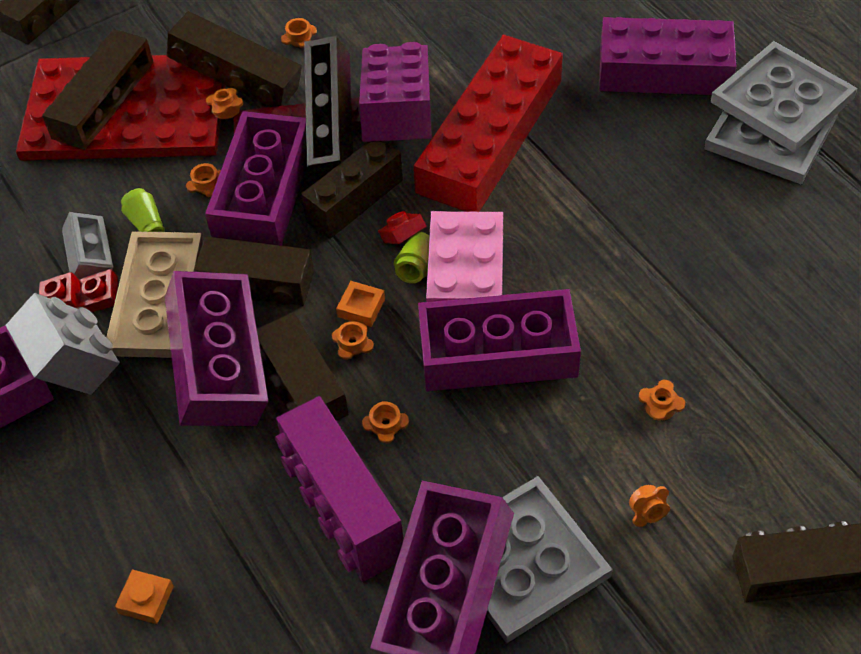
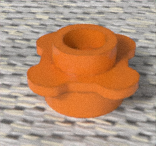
[281,18,317,48]
[206,88,243,119]
[186,163,221,197]
[332,321,374,360]
[638,380,685,420]
[362,401,409,443]
[629,485,670,527]

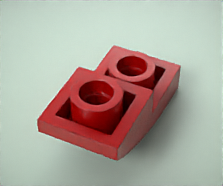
[39,269,118,312]

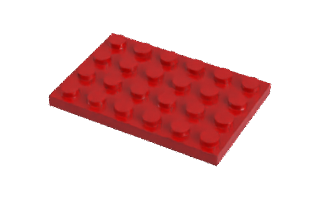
[16,55,225,161]

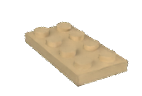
[106,232,204,358]

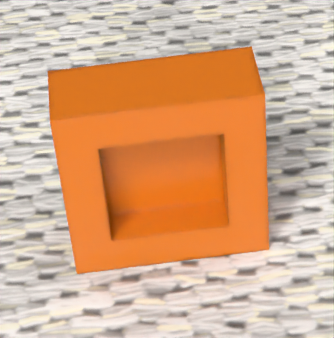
[336,281,385,327]
[115,569,174,624]

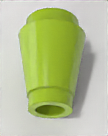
[121,188,165,232]
[394,231,430,283]

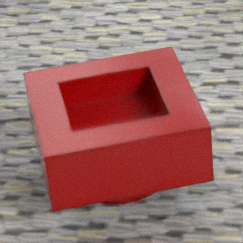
[378,211,427,244]

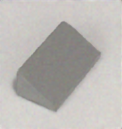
[62,212,113,279]

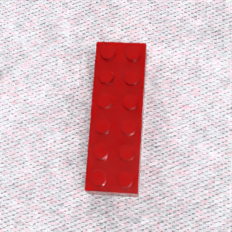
[414,34,563,212]

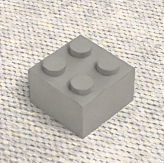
[6,293,120,395]

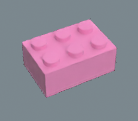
[426,211,503,302]

